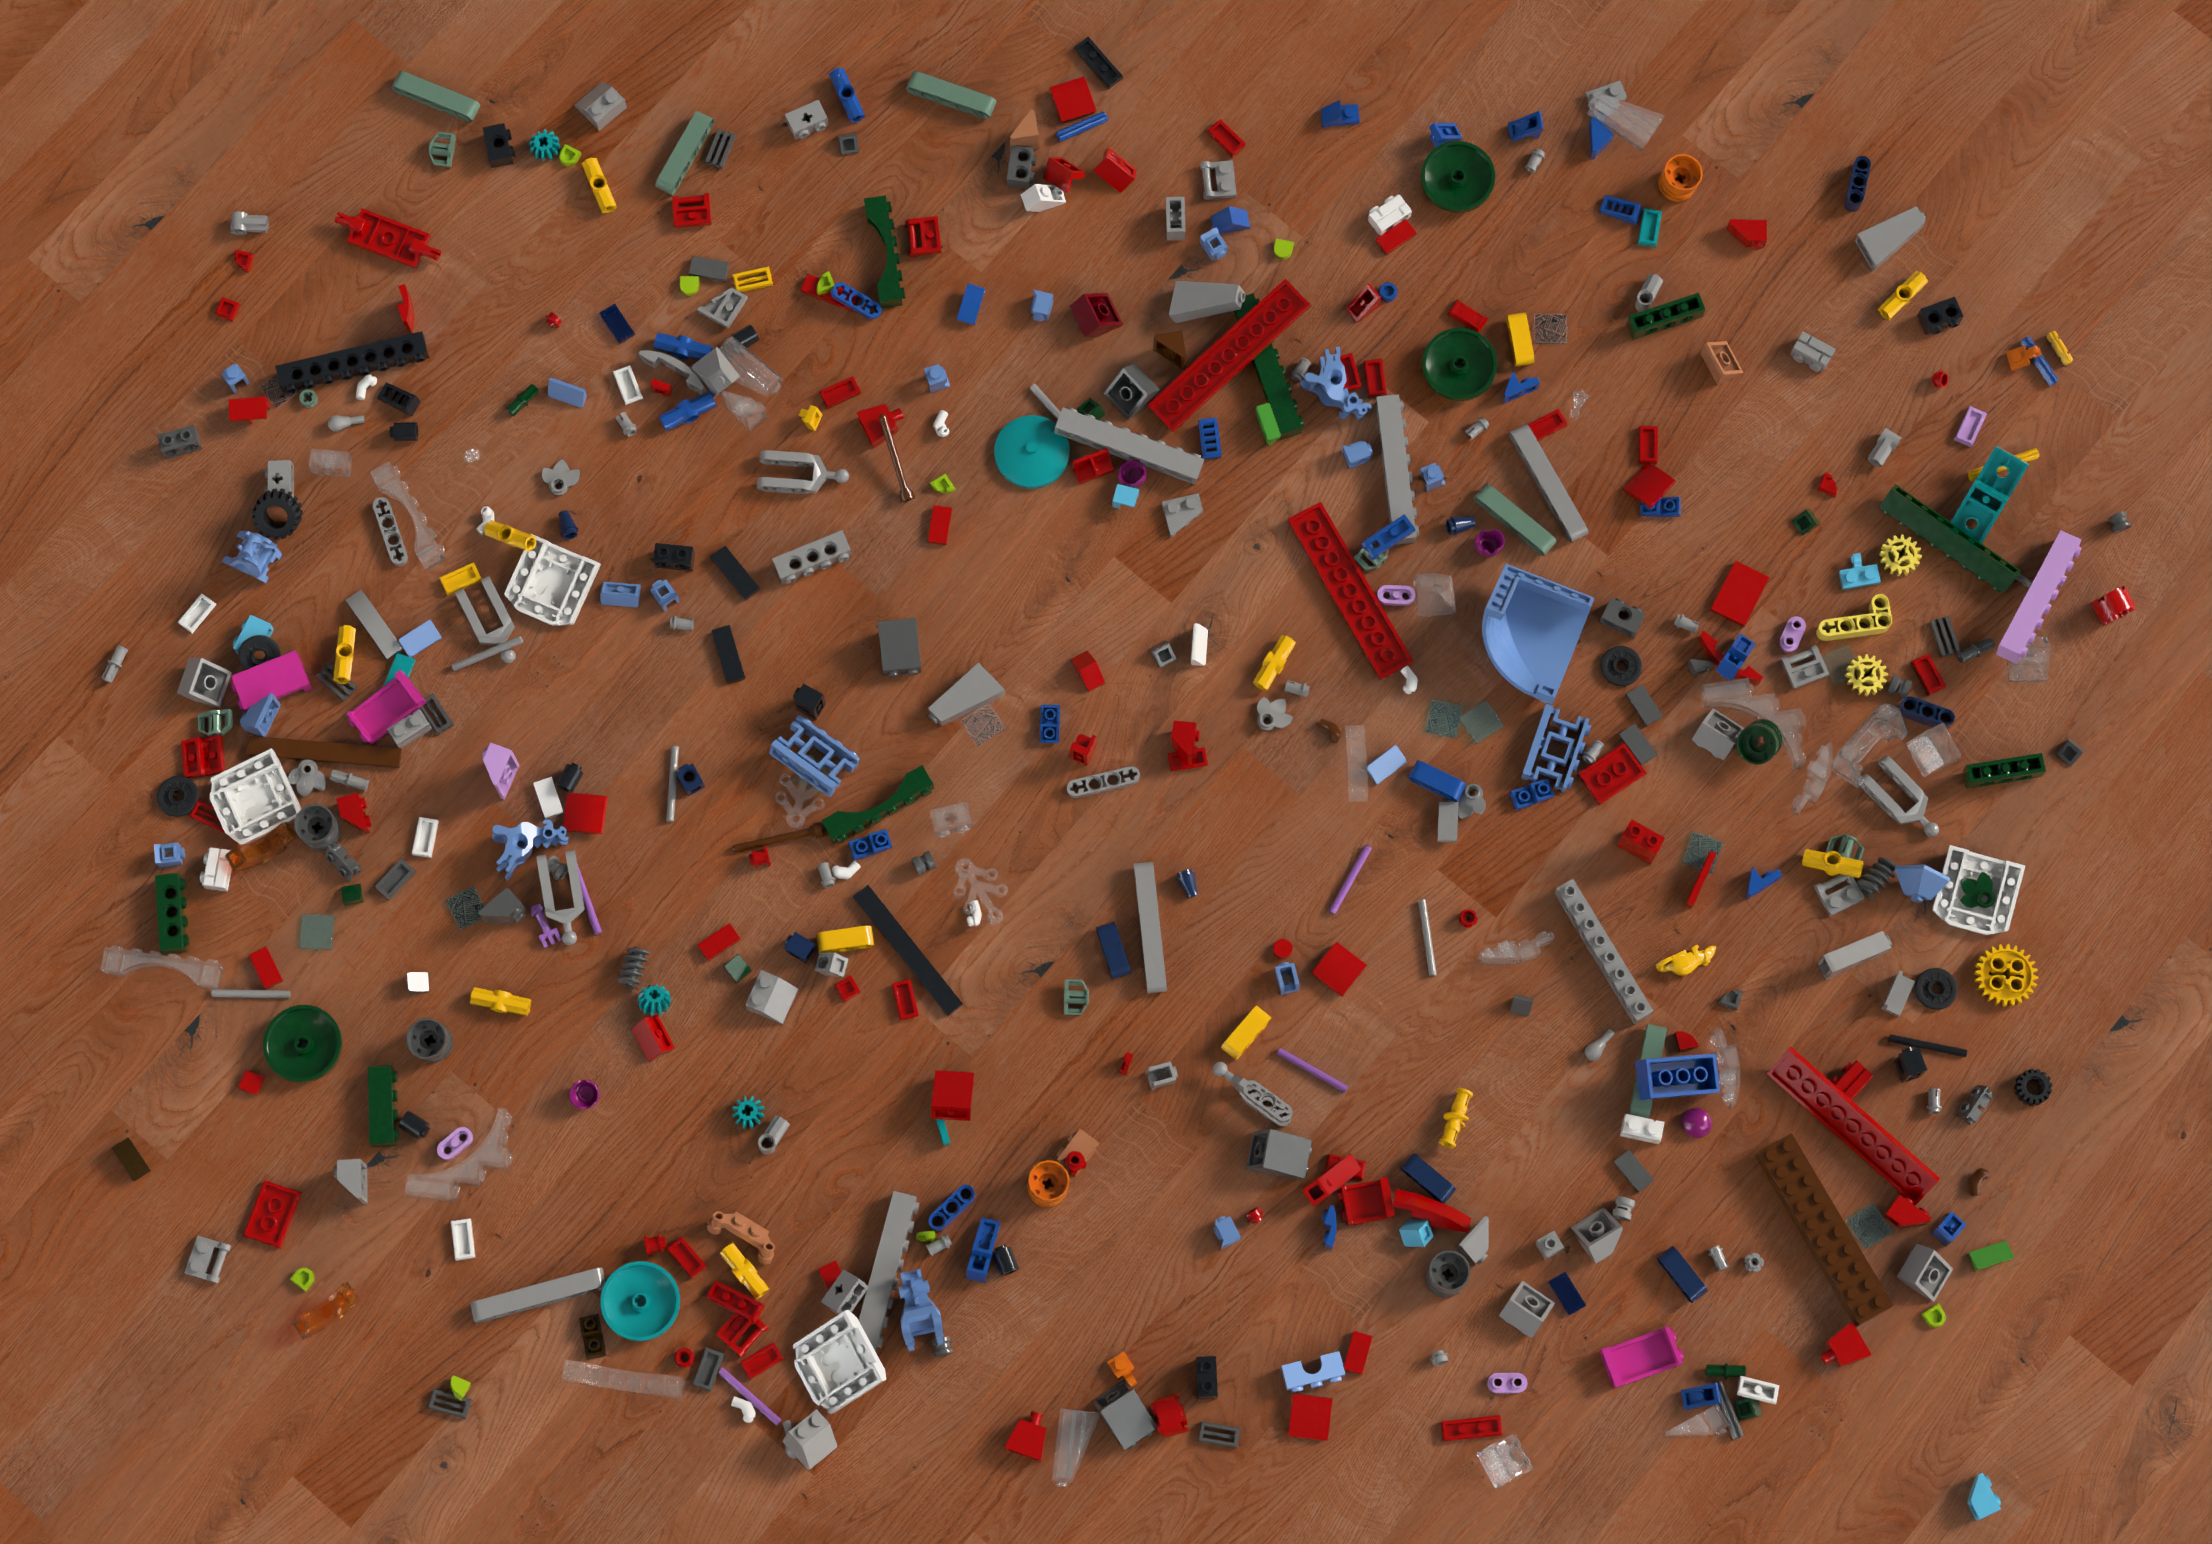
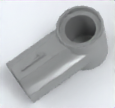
[230,211,269,235]
[1635,274,1663,312]
[1868,428,1902,467]
[758,1115,790,1155]

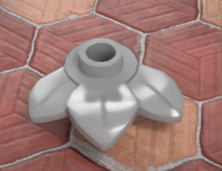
[542,459,580,496]
[1257,697,1293,730]
[288,759,326,798]
[1448,784,1486,819]

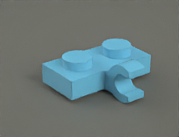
[1839,553,1881,590]

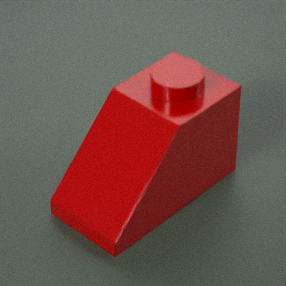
[1727,219,1767,250]

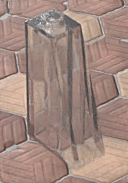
[1587,93,1665,150]
[719,336,783,397]
[1052,1408,1100,1487]

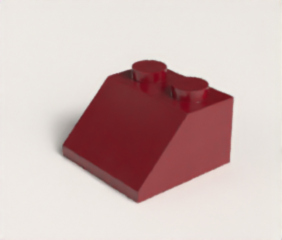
[1070,293,1123,338]

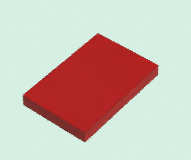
[1710,561,1770,627]
[1577,742,1647,806]
[243,1180,302,1249]

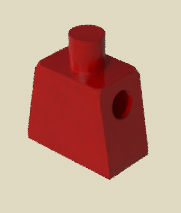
[856,404,904,448]
[1820,1322,1872,1367]
[1005,1411,1047,1462]

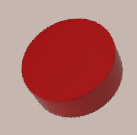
[1273,939,1293,959]

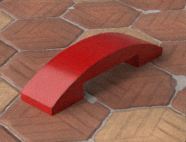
[1698,630,1763,685]

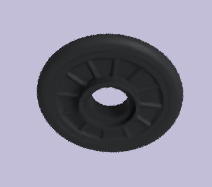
[238,635,281,670]
[1600,646,1642,686]
[157,776,199,817]
[1915,968,1958,1010]

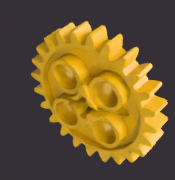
[1974,944,2039,1007]

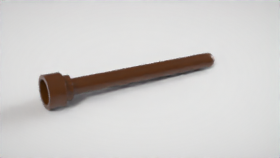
[879,414,915,503]
[732,822,824,852]

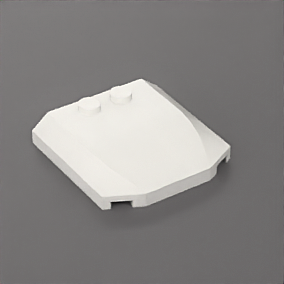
[504,534,601,626]
[210,748,301,846]
[1932,845,2025,935]
[793,1310,886,1414]

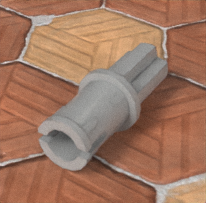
[102,645,128,683]
[330,769,369,792]

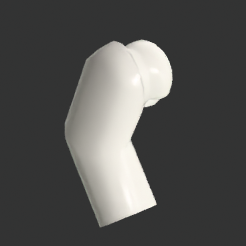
[355,375,377,400]
[933,410,949,437]
[476,506,495,535]
[1400,666,1418,694]
[831,861,861,879]
[967,900,982,927]
[731,1396,755,1423]

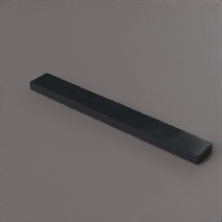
[853,885,963,1016]

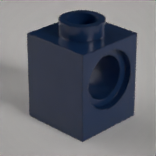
[676,763,705,797]
[784,932,816,963]

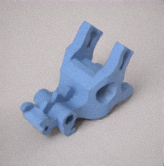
[1299,346,1372,420]
[222,531,282,583]
[492,819,569,881]
[898,1269,943,1351]

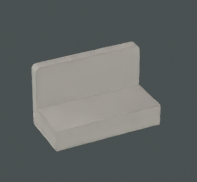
[1881,970,1915,1017]

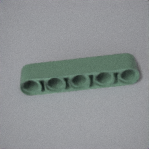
[391,71,480,122]
[906,71,997,119]
[655,111,714,195]
[1473,483,1557,556]
[1629,1024,1667,1119]

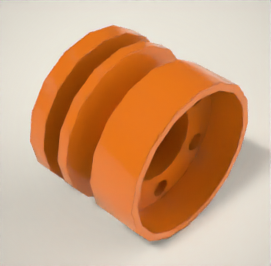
[1658,154,1703,202]
[1027,1160,1070,1208]

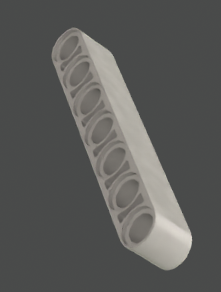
[1509,424,1588,542]
[1134,861,1167,993]
[470,1268,606,1323]

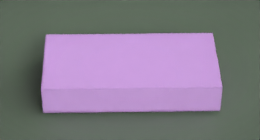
[1954,406,1987,447]

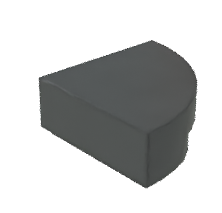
[1718,990,1743,1010]

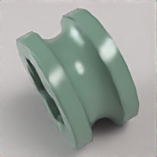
[299,389,318,408]

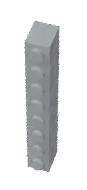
[1375,394,1419,545]
[1054,407,1204,485]
[859,1191,920,1352]

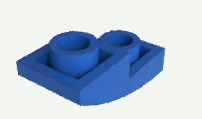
[957,283,985,325]
[1640,497,1681,517]
[1040,705,1060,743]
[1509,778,1554,811]
[848,829,892,861]
[1321,1205,1337,1250]

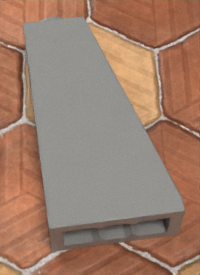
[1855,206,1926,272]
[1169,281,1245,323]
[928,663,1005,726]
[1817,931,1892,980]

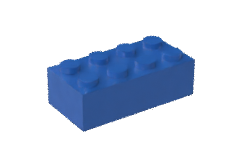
[1635,1053,1720,1100]

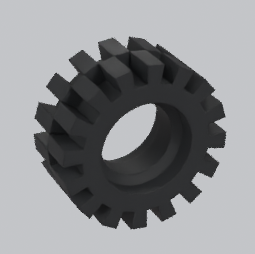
[2014,1069,2052,1106]

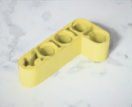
[1816,594,1892,641]

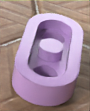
[1377,585,1415,606]
[1779,616,1806,653]
[437,1127,473,1160]
[1487,1373,1528,1394]

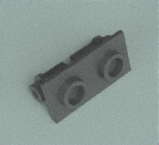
[325,842,361,882]
[1957,1085,1993,1125]

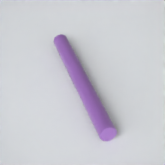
[1329,845,1372,914]
[577,864,602,935]
[1277,1048,1348,1093]
[718,1367,781,1426]

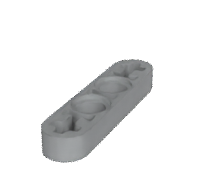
[373,497,408,567]
[1067,766,1140,799]

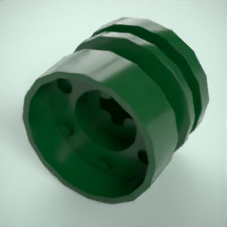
[1737,719,1783,765]

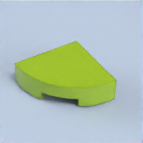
[817,271,834,296]
[929,474,956,493]
[916,1231,936,1242]
[450,1375,471,1401]

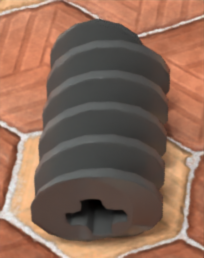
[1858,857,1897,900]
[617,947,651,990]

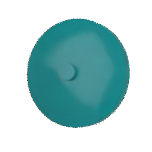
[994,415,1070,489]
[600,1261,680,1341]

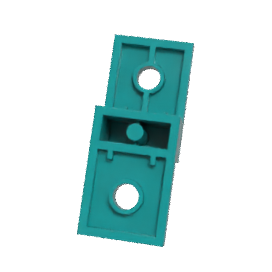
[1951,446,2029,543]

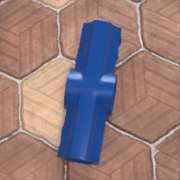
[829,68,865,123]
[654,332,713,360]
[659,391,717,431]

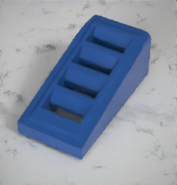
[1599,195,1642,225]
[1198,418,1222,459]

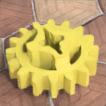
[1879,535,1922,576]
[1845,654,1888,696]

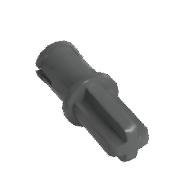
[1957,638,1995,663]

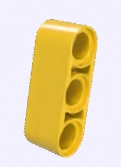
[1506,312,1535,367]
[816,926,874,953]
[1221,1006,1272,1060]

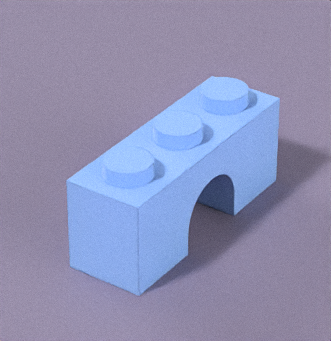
[1281,1351,1345,1393]

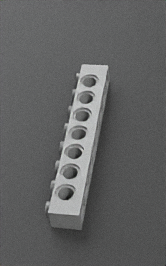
[1554,879,1654,1025]

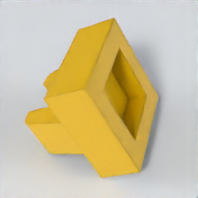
[798,405,823,431]

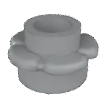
[1744,1253,1764,1272]
[1430,1350,1449,1366]

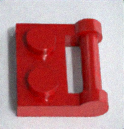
[672,193,712,228]
[905,216,942,258]
[716,1313,769,1358]

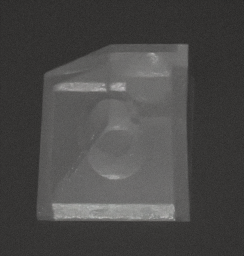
[721,391,766,431]
[1414,573,1457,617]

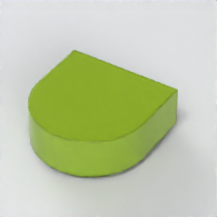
[559,144,582,167]
[1274,238,1294,260]
[680,276,699,296]
[290,1267,315,1292]
[1921,1303,1946,1328]

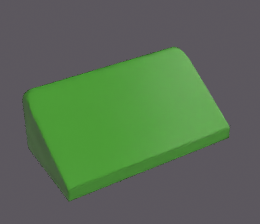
[1256,403,1281,446]
[1968,1241,2014,1271]

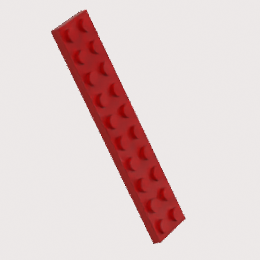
[1147,278,1311,432]
[1288,502,1414,680]
[1767,1047,1940,1206]

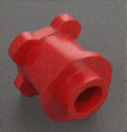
[748,845,771,868]
[1064,1151,1087,1175]
[644,1233,667,1257]

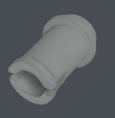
[1525,148,1545,173]
[1291,358,1311,383]
[615,412,637,437]
[1465,417,1489,440]
[1674,614,1699,634]
[670,616,694,631]
[1285,680,1310,698]
[1582,739,1605,764]
[817,862,836,888]
[1926,1088,1942,1114]
[926,1234,952,1256]
[1708,1245,1730,1272]

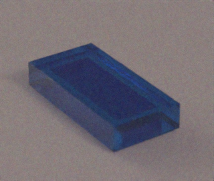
[599,304,635,345]
[1548,1272,1586,1316]

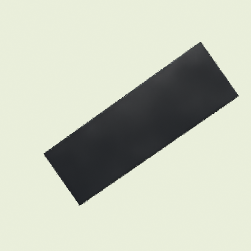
[1074,37,1123,89]
[710,546,760,601]
[711,625,745,684]

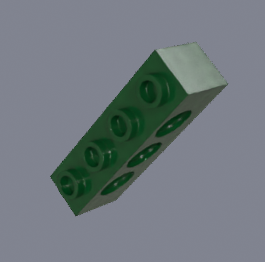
[1626,293,1705,340]
[1962,753,2046,789]
[155,873,189,955]

